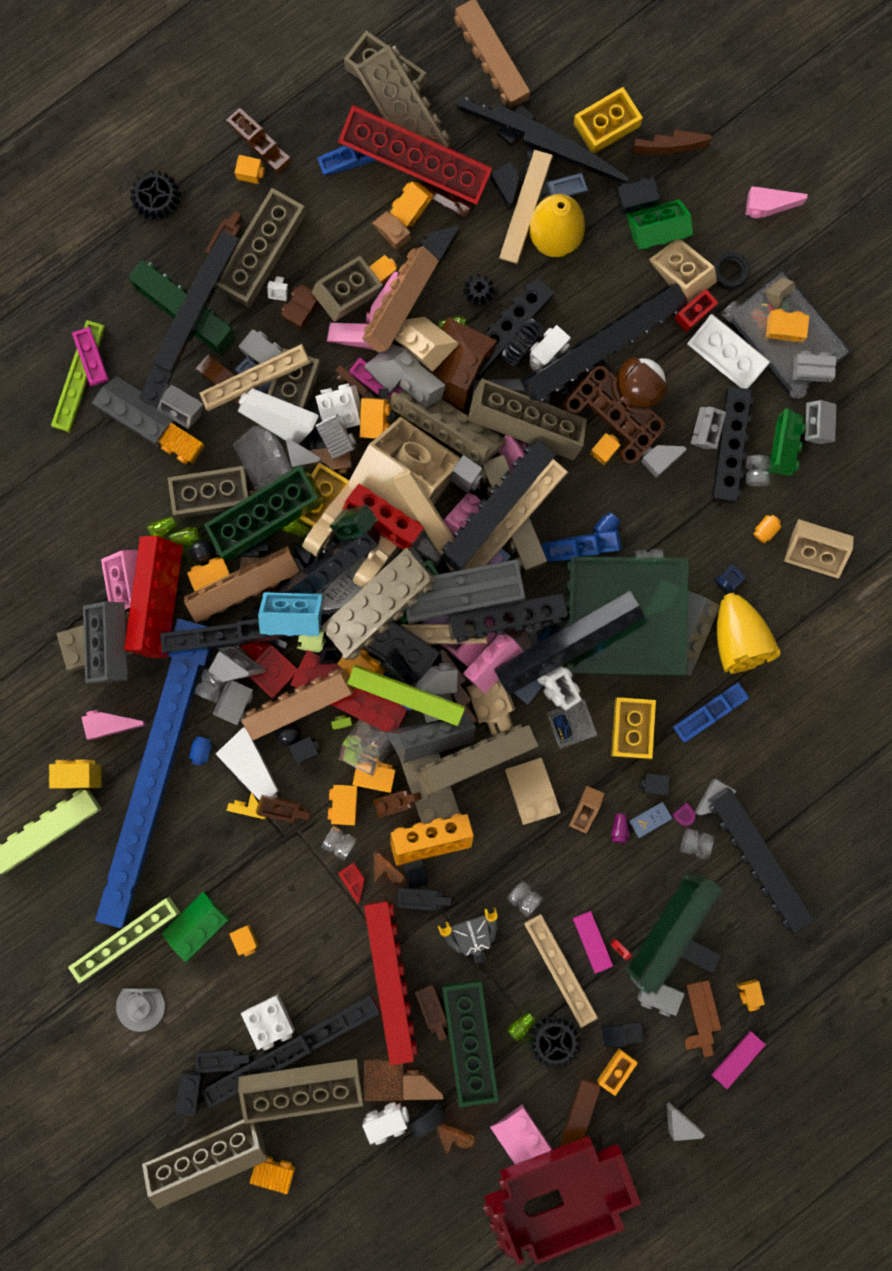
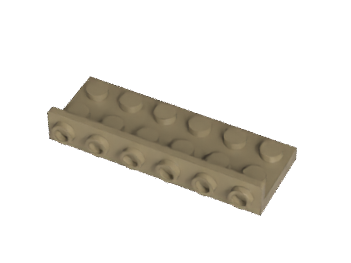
[353,43,451,147]
[390,390,506,466]
[321,548,436,660]

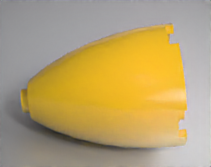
[529,194,585,257]
[717,593,781,674]

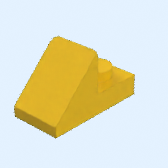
[227,792,267,819]

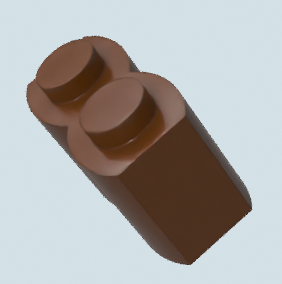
[281,284,319,330]

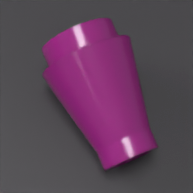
[611,814,630,843]

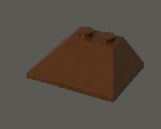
[424,317,498,410]

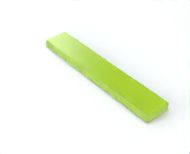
[51,320,106,433]
[347,664,465,726]

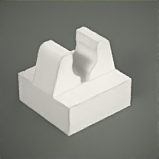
[267,276,288,301]

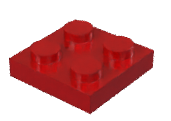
[249,645,298,699]

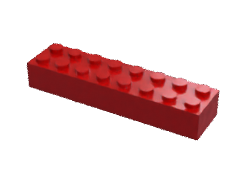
[338,105,493,204]
[364,900,418,1066]

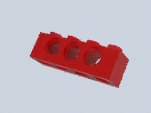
[342,484,424,550]

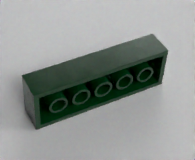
[128,260,236,356]
[204,465,325,561]
[442,979,499,1107]

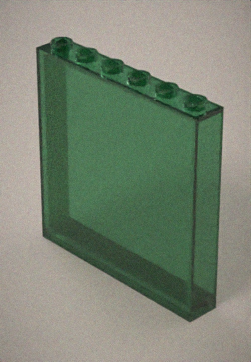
[565,557,689,676]
[626,872,723,995]

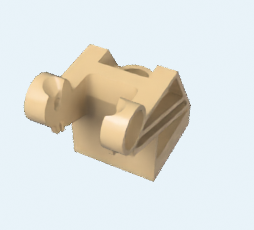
[302,417,461,588]

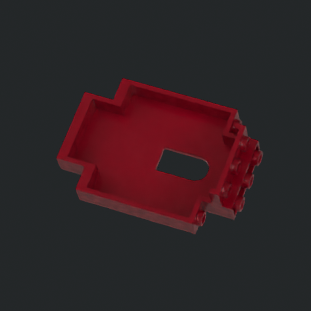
[483,1136,641,1265]

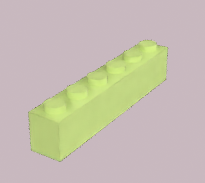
[0,789,101,875]
[68,897,180,983]

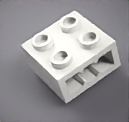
[529,325,571,371]
[315,383,361,428]
[537,665,581,710]
[241,994,295,1050]
[362,1102,410,1145]

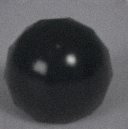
[190,539,214,563]
[276,722,301,746]

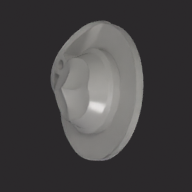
[116,988,165,1032]

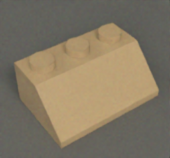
[394,317,459,372]
[784,519,854,579]

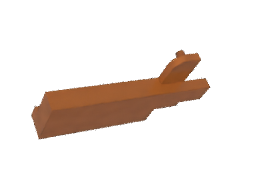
[685,979,721,1057]

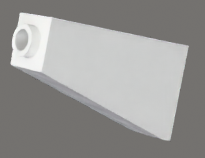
[238,388,318,444]
[216,727,279,800]

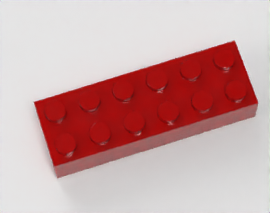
[124,536,183,658]
[290,650,408,733]

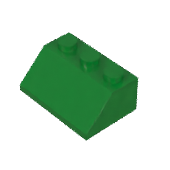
[626,199,693,249]
[768,408,806,476]
[162,891,230,963]

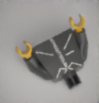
[438,908,498,964]

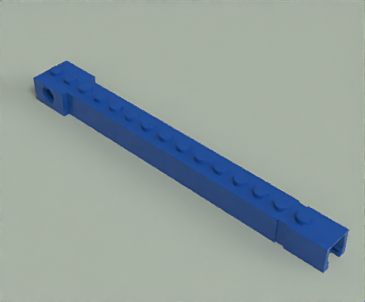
[95,619,213,928]

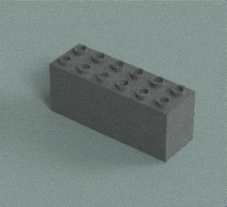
[406,559,525,624]

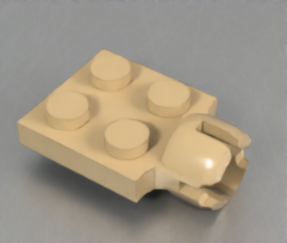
[466,679,515,735]

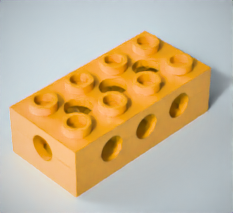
[391,813,473,866]

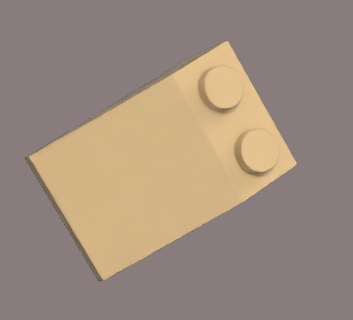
[650,239,717,303]
[505,758,560,825]

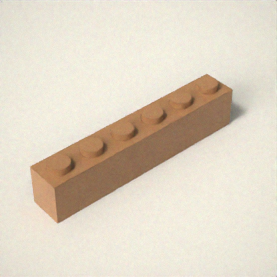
[454,0,530,110]
[362,246,439,353]
[184,546,300,623]
[241,668,356,741]

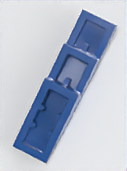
[317,146,376,176]
[540,530,622,562]
[673,682,750,742]

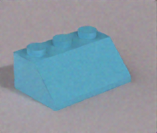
[258,593,323,636]

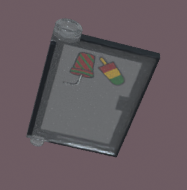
[721,270,852,399]

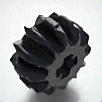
[463,273,495,307]

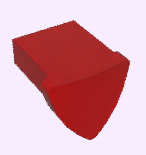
[239,641,272,660]

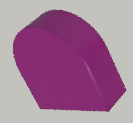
[672,802,696,826]

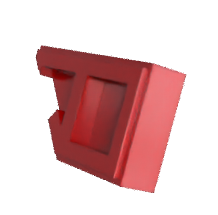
[338,862,365,903]
[610,938,632,960]

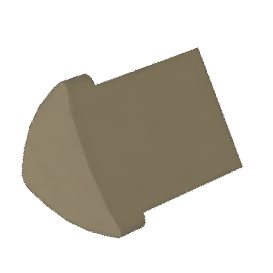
[764,278,796,309]

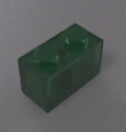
[329,505,378,541]

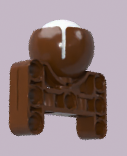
[563,357,668,463]

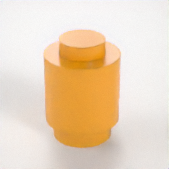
[753,515,781,544]

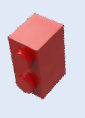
[674,289,718,332]

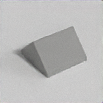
[286,438,323,471]
[666,1102,705,1141]

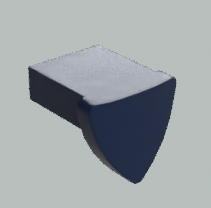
[714,564,746,594]

